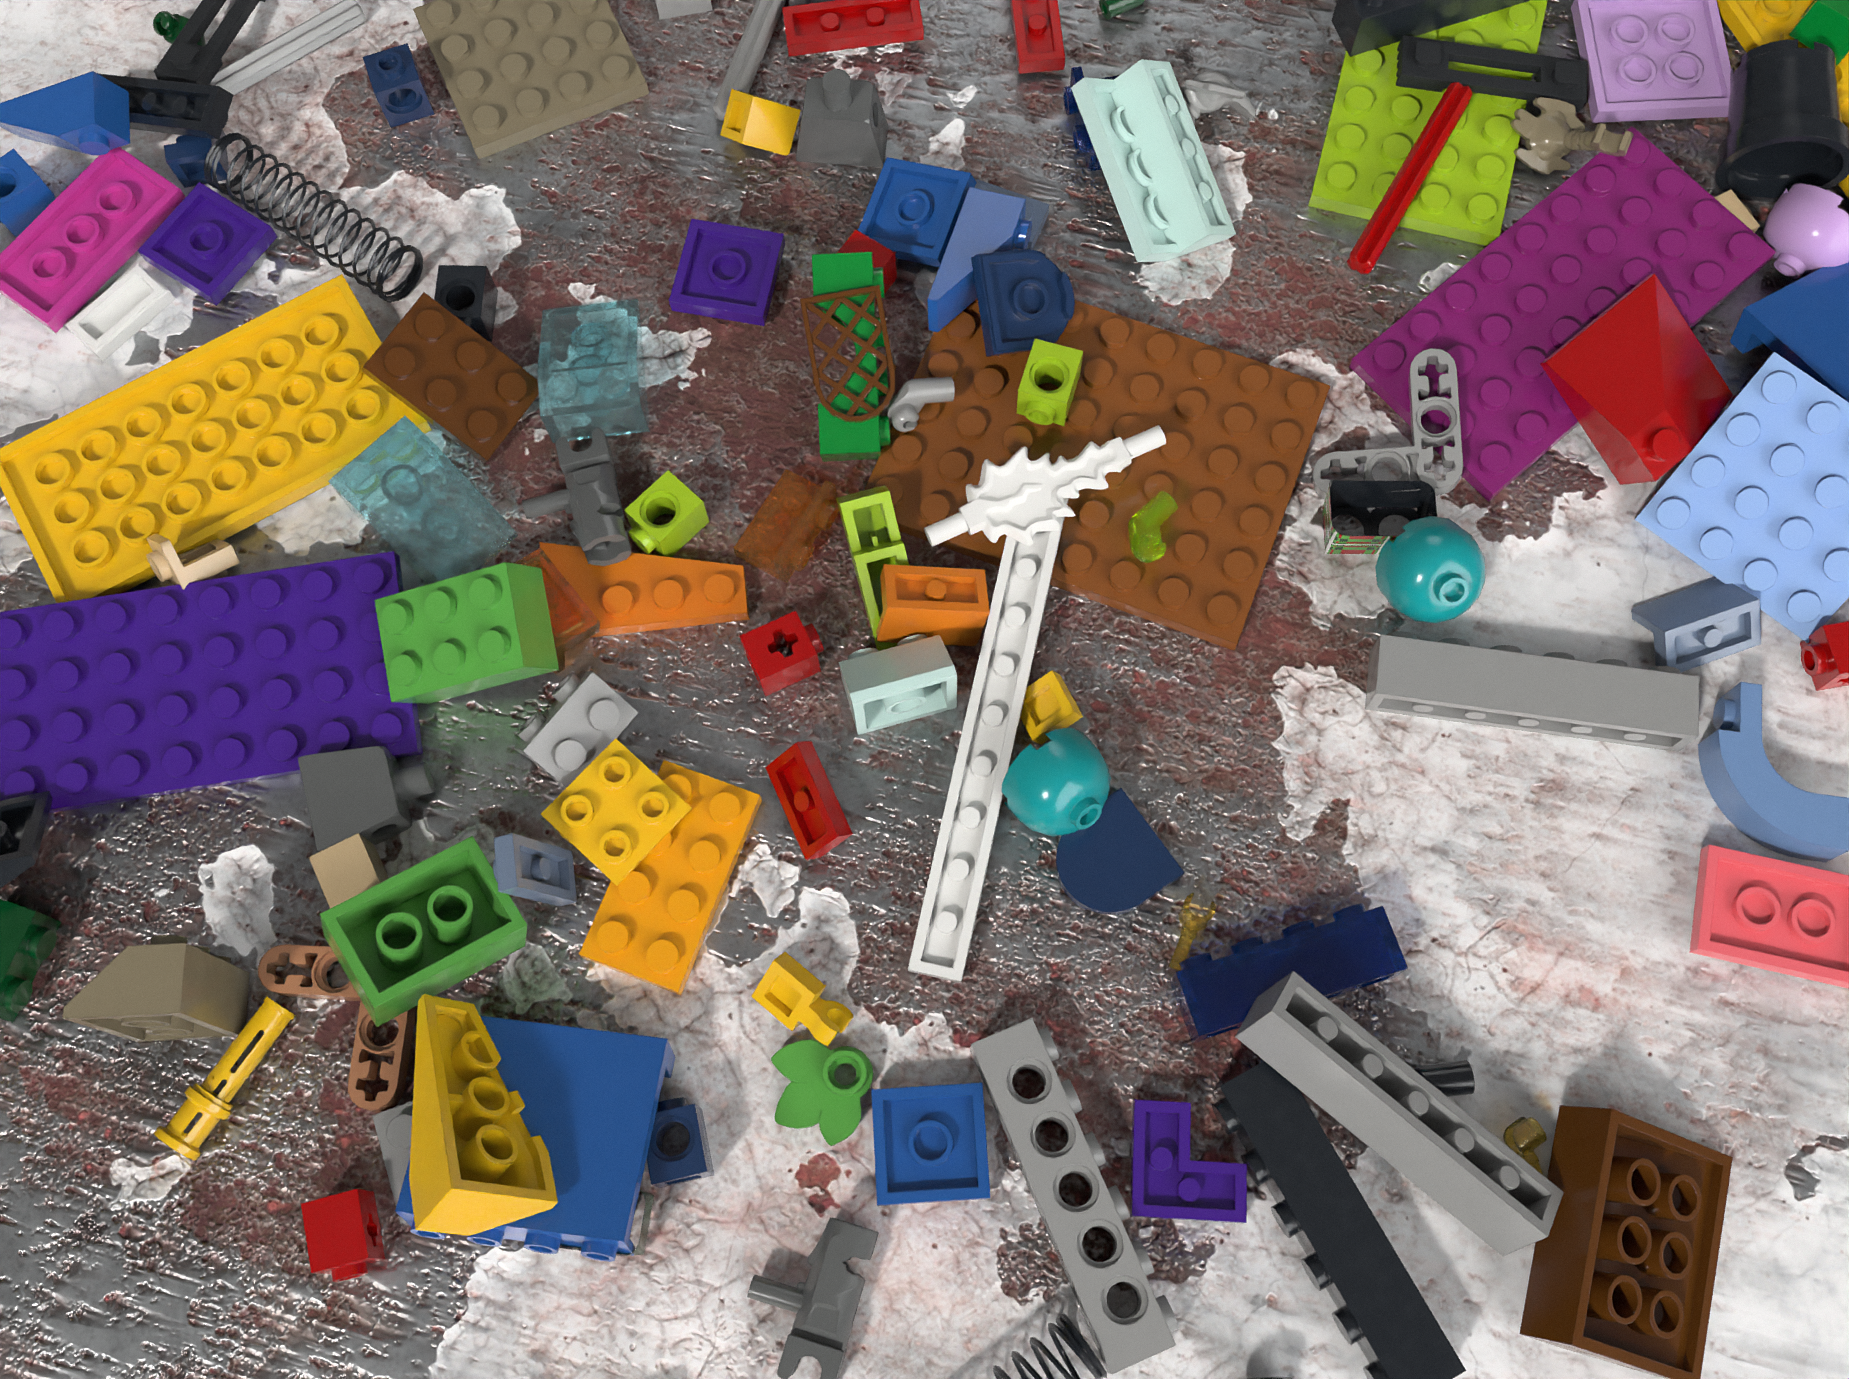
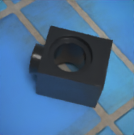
[434,265,498,342]

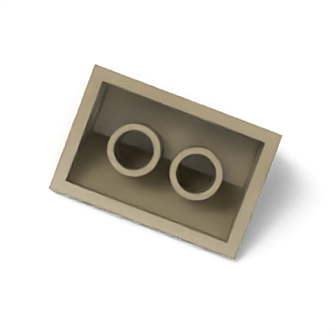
[63,935,250,1042]

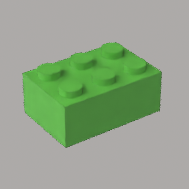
[374,562,559,704]
[320,836,527,1027]

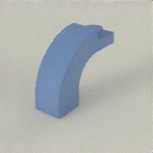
[1698,682,1849,863]

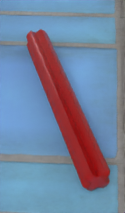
[1347,82,1473,275]

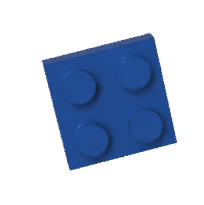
[858,157,977,267]
[871,1082,990,1206]

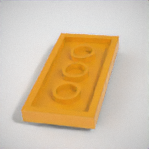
[579,760,762,995]

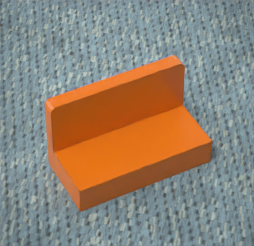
[876,564,990,646]

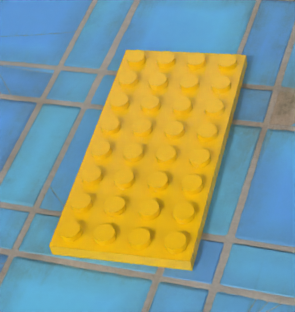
[0,274,432,603]

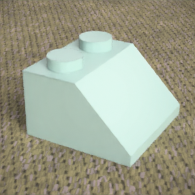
[839,634,957,735]

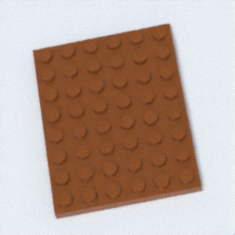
[864,299,1330,651]

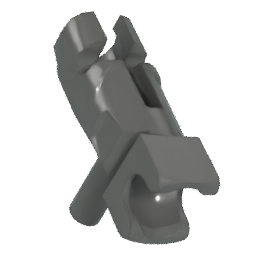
[522,428,631,566]
[747,1217,879,1379]

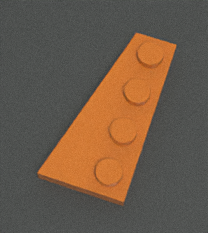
[539,542,750,642]

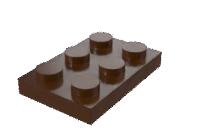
[362,292,545,464]

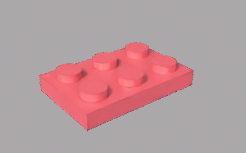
[1689,844,1849,989]

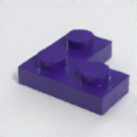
[1130,1099,1247,1223]

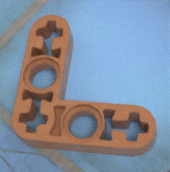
[258,944,417,1113]

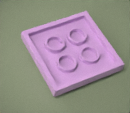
[1571,0,1731,123]

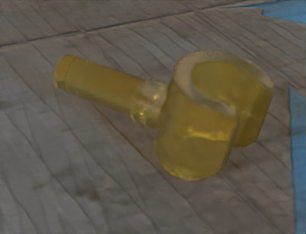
[1168,893,1216,972]
[1503,1117,1547,1176]

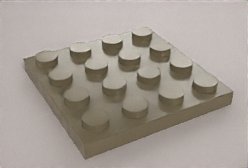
[413,0,649,160]

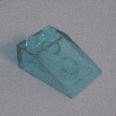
[537,299,650,443]
[328,416,518,585]

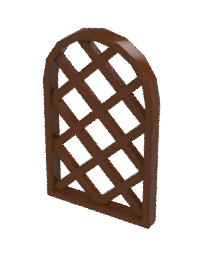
[800,285,896,423]

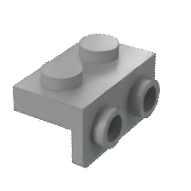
[514,671,639,789]

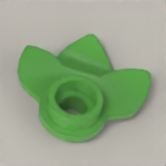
[771,1039,873,1146]

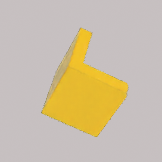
[720,89,801,156]

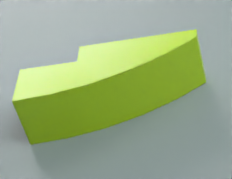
[836,485,909,651]

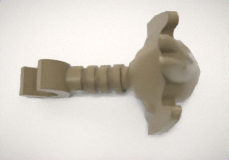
[1510,97,1634,175]

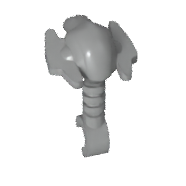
[1180,71,1256,124]

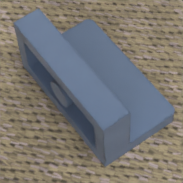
[1631,579,1761,673]

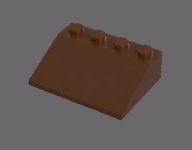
[1519,1105,1733,1379]

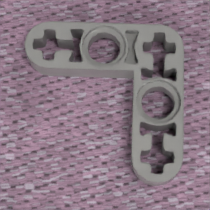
[1312,348,1463,499]

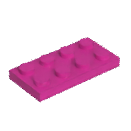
[0,147,186,333]

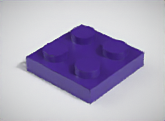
[137,182,278,306]
[669,219,785,326]

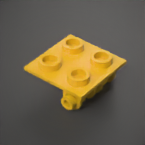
[540,738,692,886]

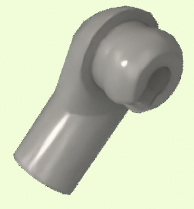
[888,377,955,432]

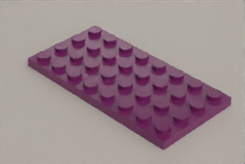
[1349,126,1776,502]

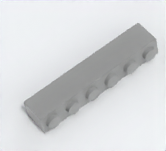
[1365,631,1700,752]
[1235,971,1564,1256]

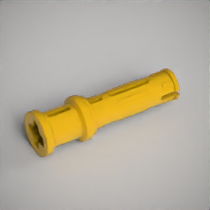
[153,996,296,1161]

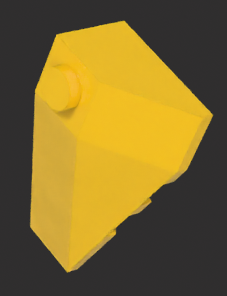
[409,994,558,1236]

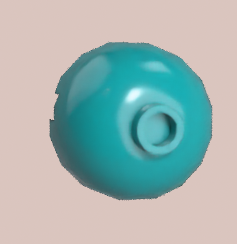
[1375,516,1486,623]
[1001,727,1111,837]

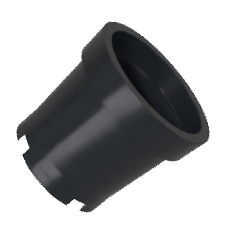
[1715,40,1849,202]

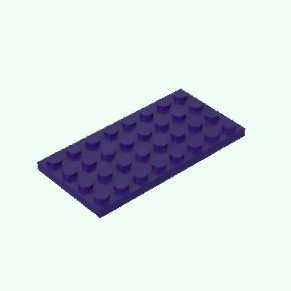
[0,551,423,813]

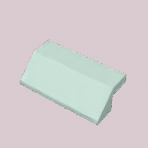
[1071,59,1236,262]

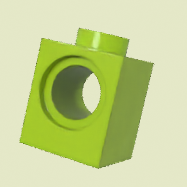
[1016,339,1083,426]
[624,470,710,557]

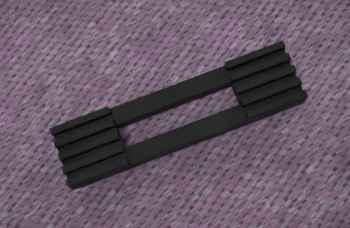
[154,0,266,85]
[1396,35,1587,112]

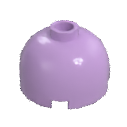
[1763,183,1849,279]

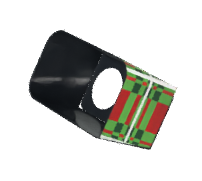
[1322,480,1437,554]

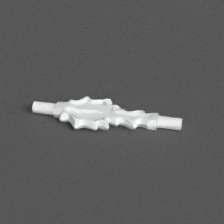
[924,425,1166,547]

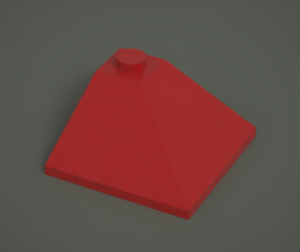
[1540,273,1733,485]

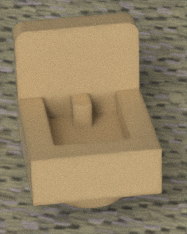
[146,533,240,590]

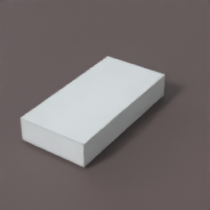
[65,263,176,361]

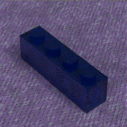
[1170,903,1408,1044]

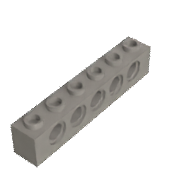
[970,1018,1179,1374]

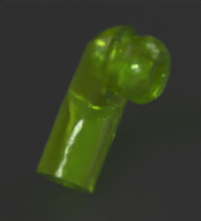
[1128,491,1178,563]

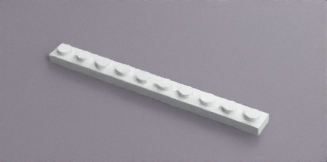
[908,498,1069,983]

